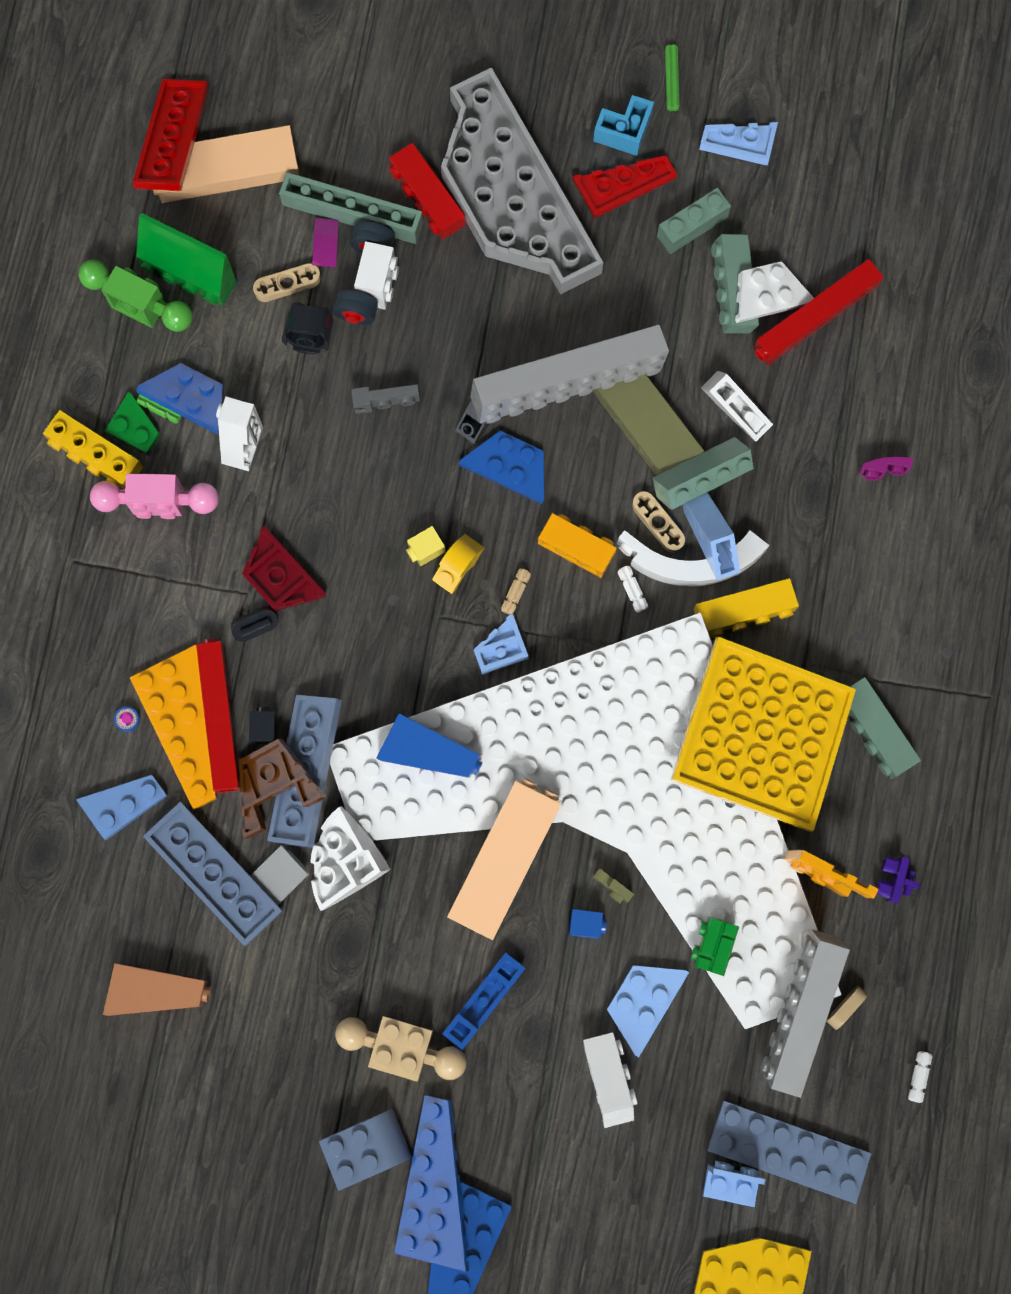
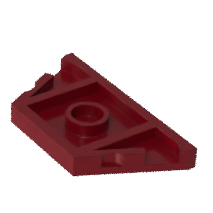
[242,526,327,611]

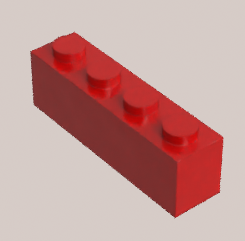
[388,143,465,240]

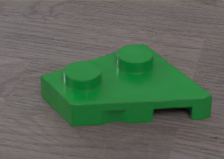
[105,392,160,455]

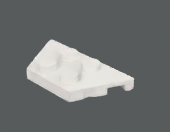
[735,261,814,323]

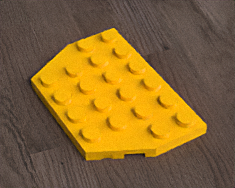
[694,1237,812,1294]

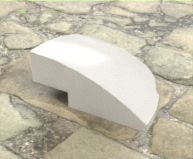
[311,807,391,911]

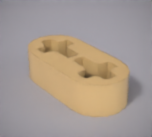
[826,986,868,1030]

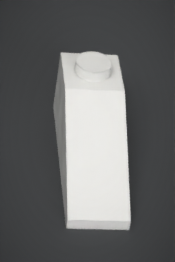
[701,371,773,441]

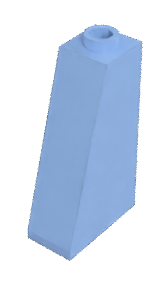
[683,493,740,580]

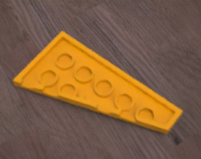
[130,645,217,810]

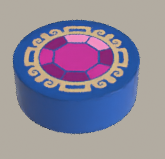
[114,707,140,732]

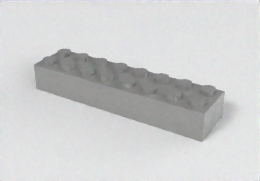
[470,325,669,423]

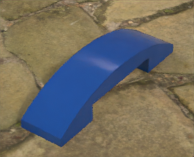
[443,953,526,1050]

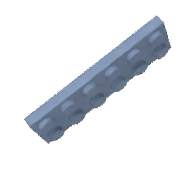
[267,695,342,848]
[143,802,283,947]
[707,1101,871,1204]

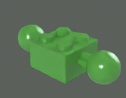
[78,259,193,332]

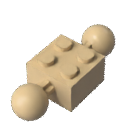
[335,1016,467,1082]

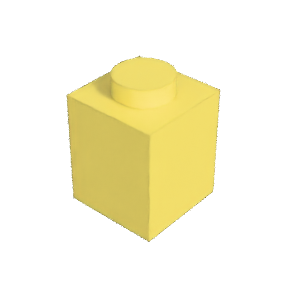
[406,526,445,567]

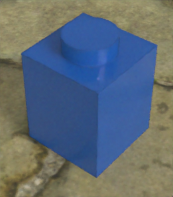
[569,909,607,939]

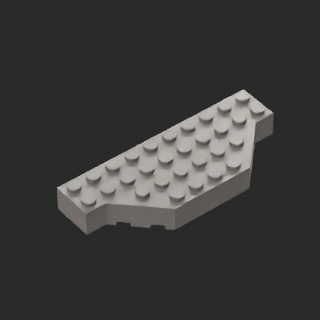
[441,68,603,294]

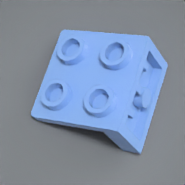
[702,1161,765,1207]

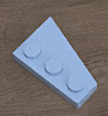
[699,122,778,165]

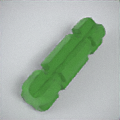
[137,395,182,424]

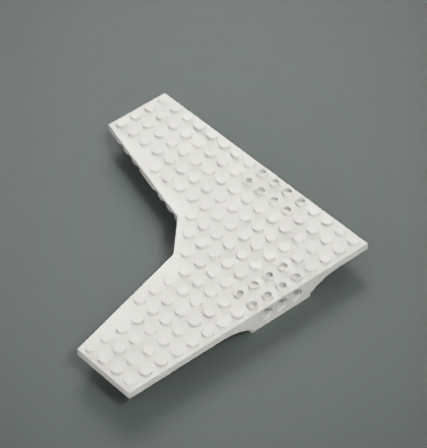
[330,613,841,1029]

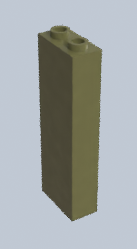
[592,374,704,476]

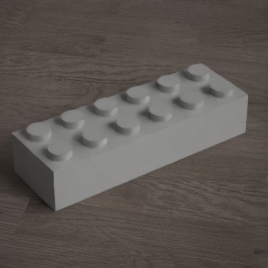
[761,929,850,1098]

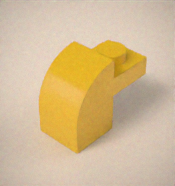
[432,534,485,594]

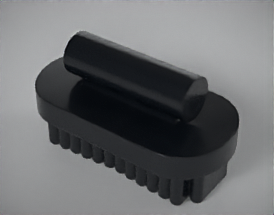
[231,605,278,642]

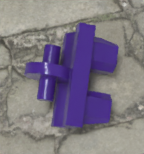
[876,857,920,904]

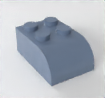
[319,1108,412,1191]

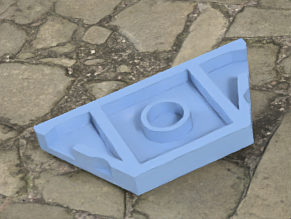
[607,966,689,1057]

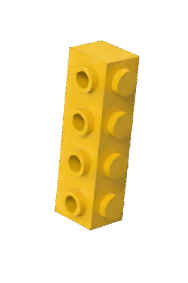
[43,410,143,489]

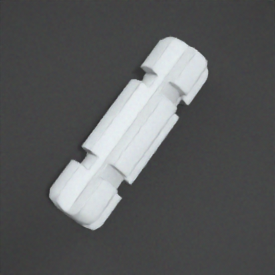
[618,566,648,613]
[908,1051,932,1103]

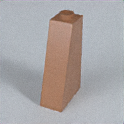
[103,963,211,1016]

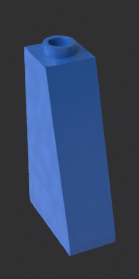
[376,714,483,778]

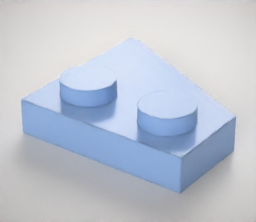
[474,614,529,675]

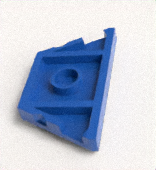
[137,363,223,435]
[459,431,544,505]

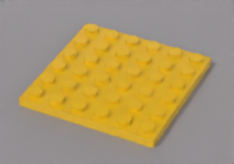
[671,637,856,832]

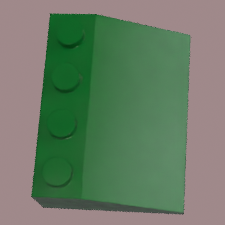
[136,213,237,306]

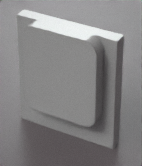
[251,845,309,905]

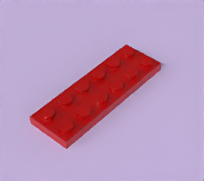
[133,79,209,191]

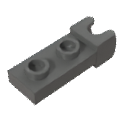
[351,384,420,414]

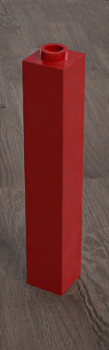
[754,259,884,366]
[196,638,240,794]

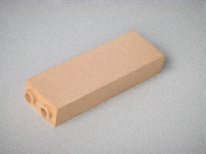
[153,125,300,203]
[447,777,562,940]

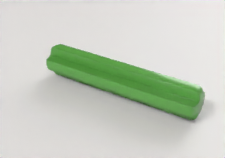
[665,44,680,111]

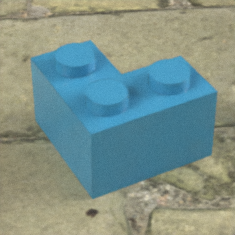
[593,95,654,156]

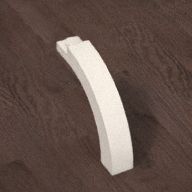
[617,531,769,586]

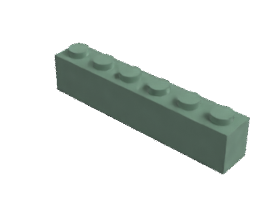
[279,172,423,244]

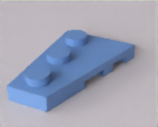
[76,775,168,840]

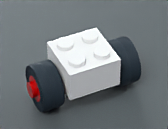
[333,221,399,325]

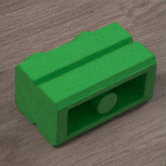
[690,916,739,976]

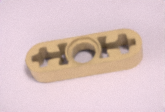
[253,264,321,302]
[632,492,685,553]

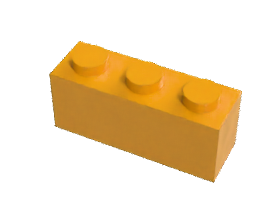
[538,513,617,578]

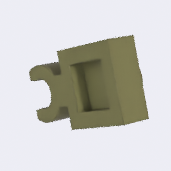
[593,868,634,904]

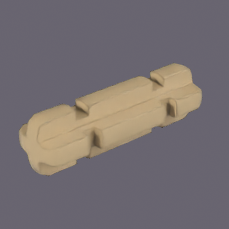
[501,568,531,615]

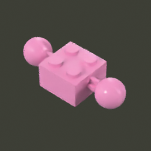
[90,474,219,519]

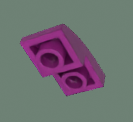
[312,218,338,268]
[858,457,913,481]

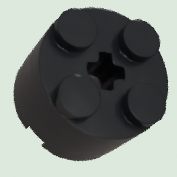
[282,302,334,354]

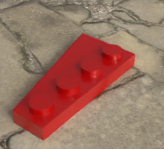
[572,155,677,219]

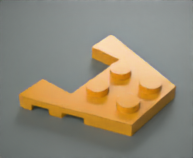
[784,850,879,899]

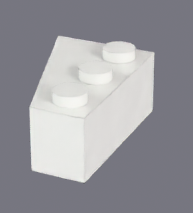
[216,397,263,471]
[583,1033,637,1128]

